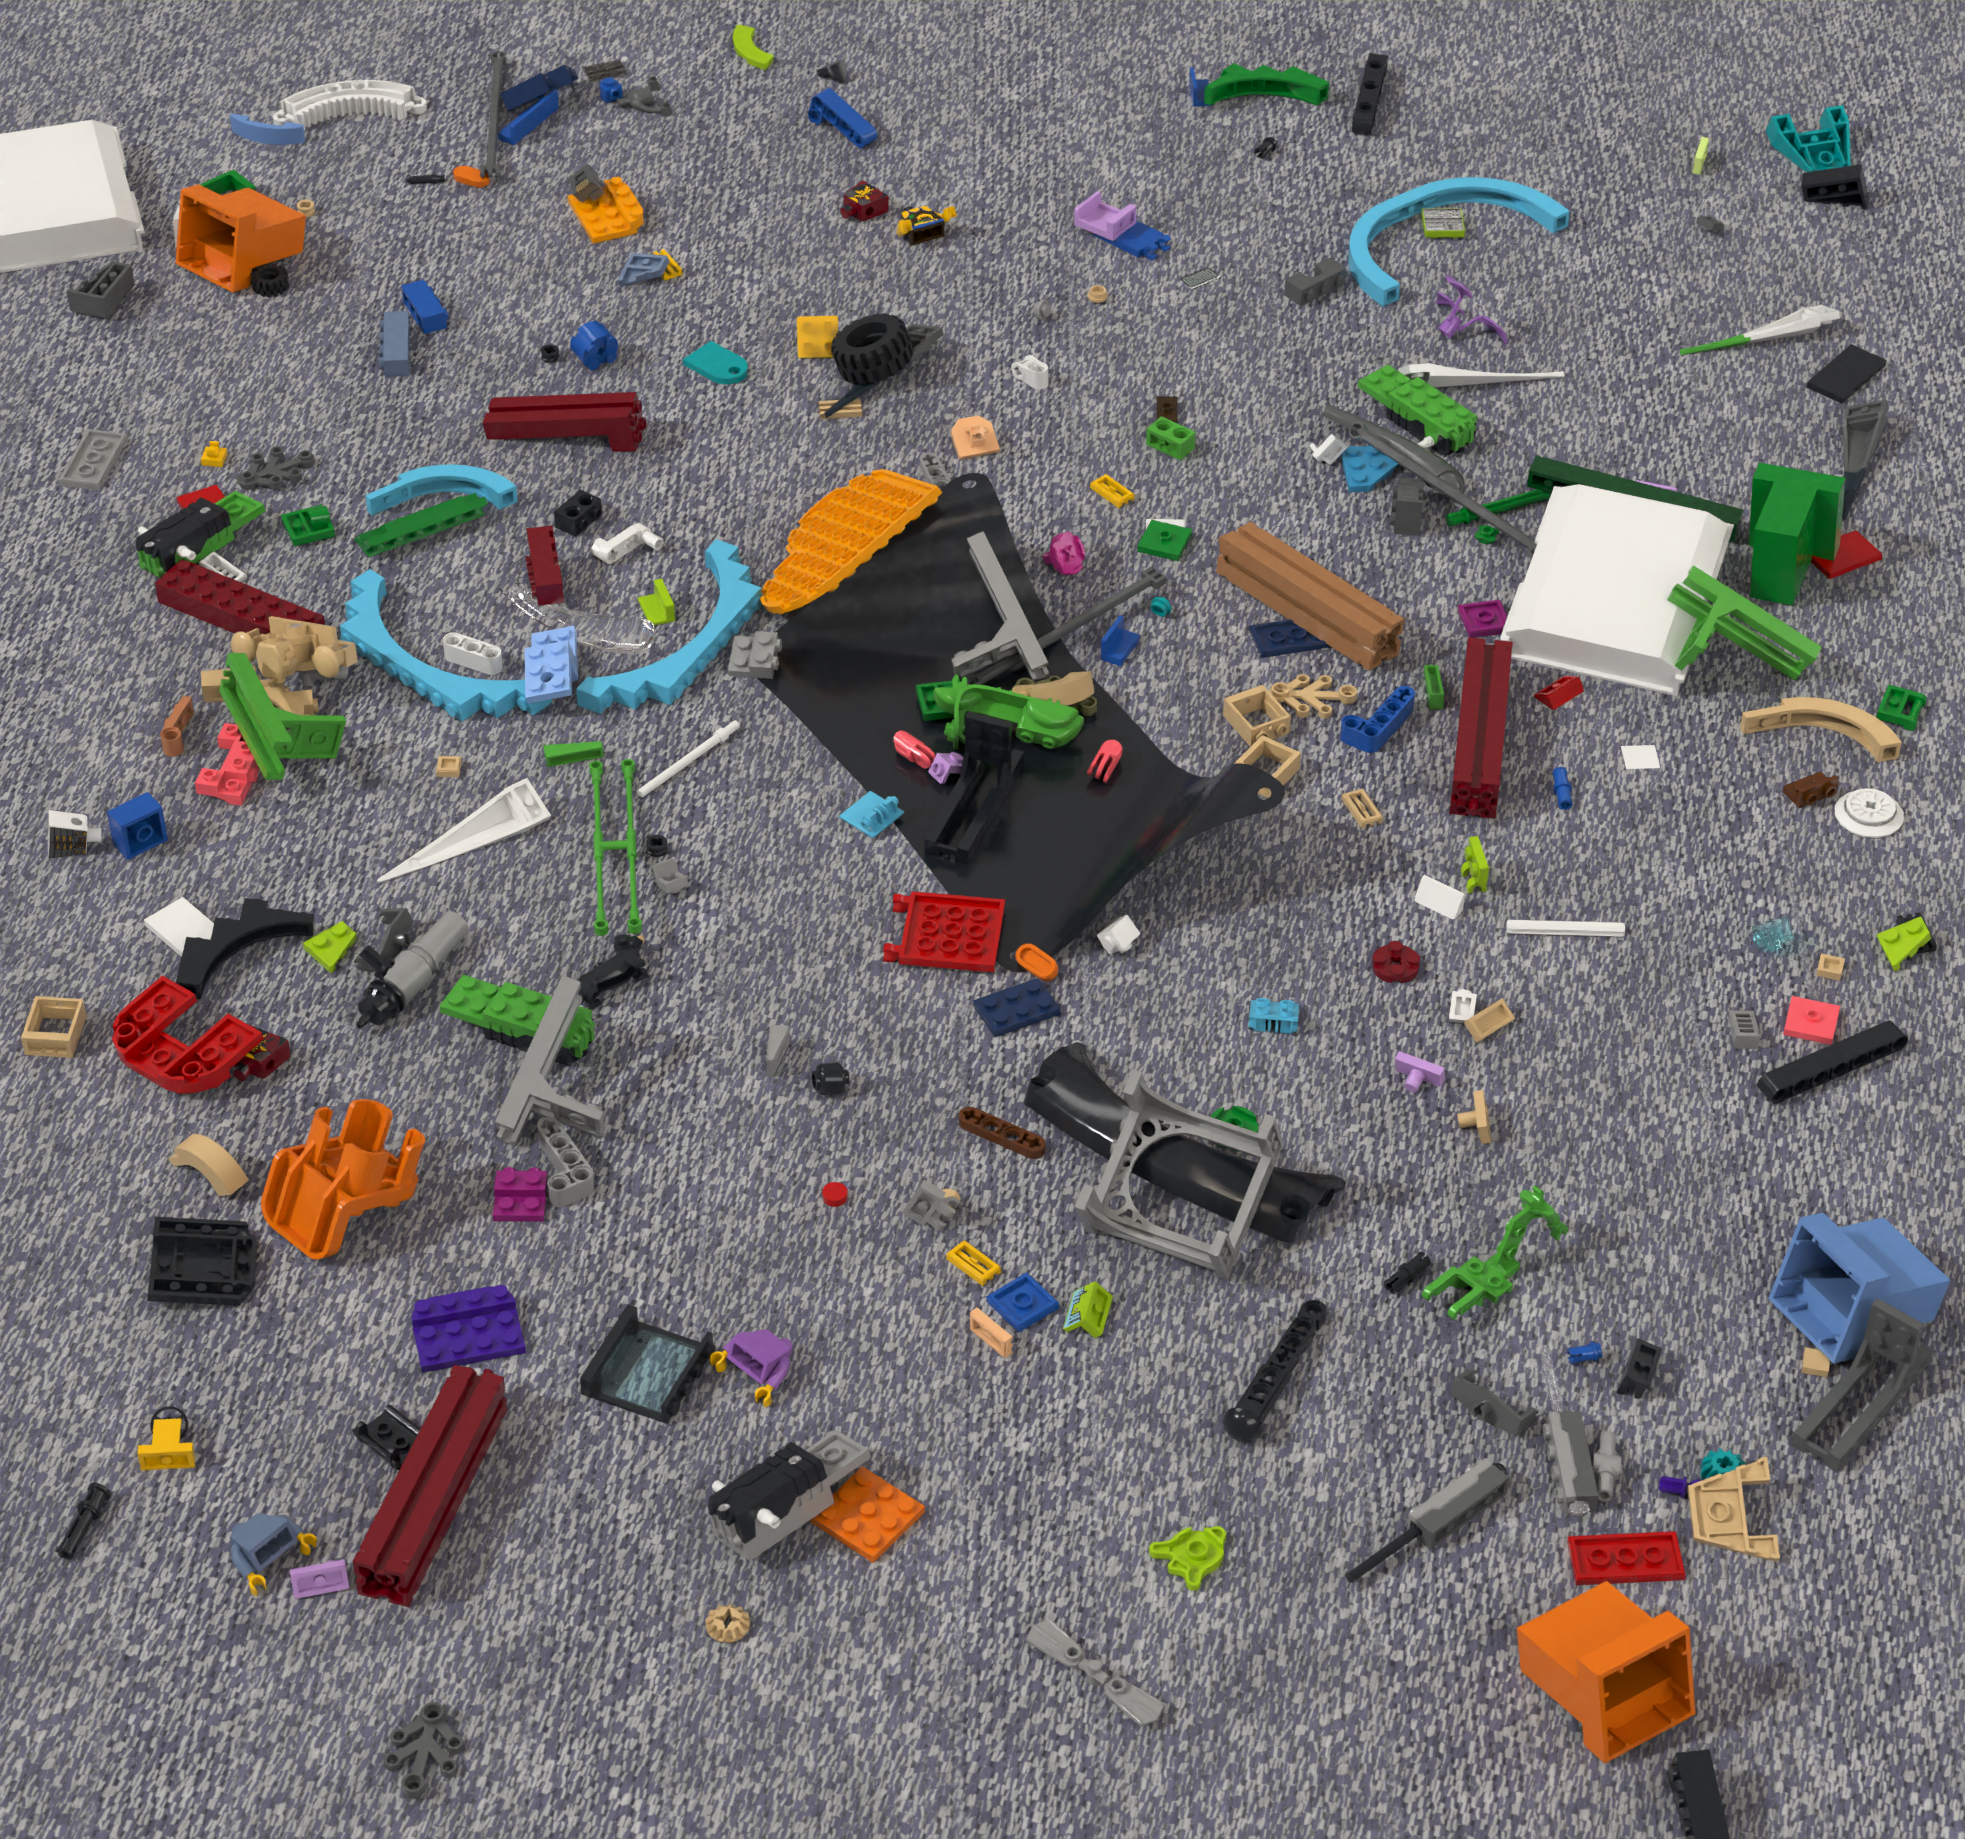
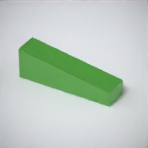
[1424,665,1444,709]
[543,741,604,767]

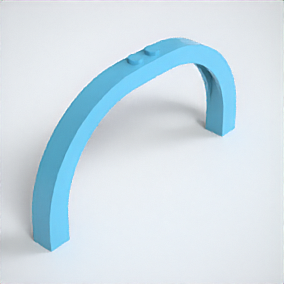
[1348,177,1570,306]

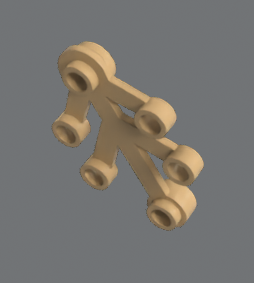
[1269,674,1357,719]

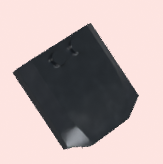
[147,1217,258,1306]

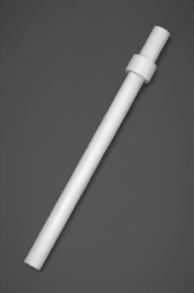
[637,720,740,798]

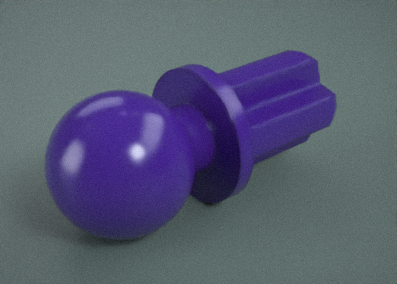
[1658,1476,1702,1498]

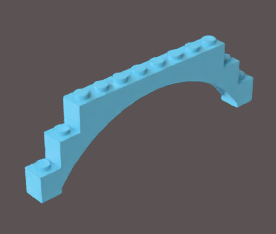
[576,539,762,714]
[340,569,553,721]

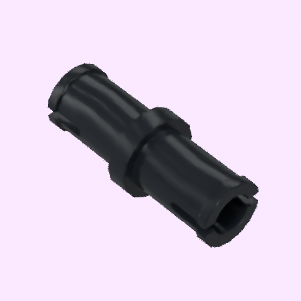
[1384,1251,1431,1294]

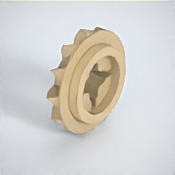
[706,1602,750,1643]

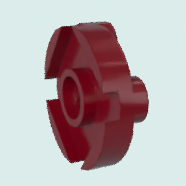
[1372,941,1420,983]

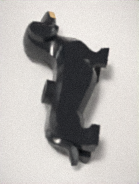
[578,934,648,1010]

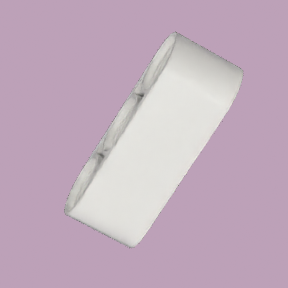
[443,633,503,675]

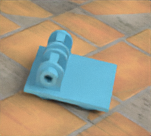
[839,791,904,838]
[1248,998,1299,1034]

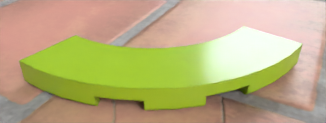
[733,24,774,70]

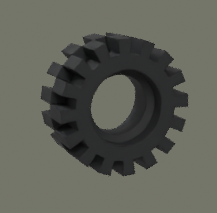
[251,263,289,297]

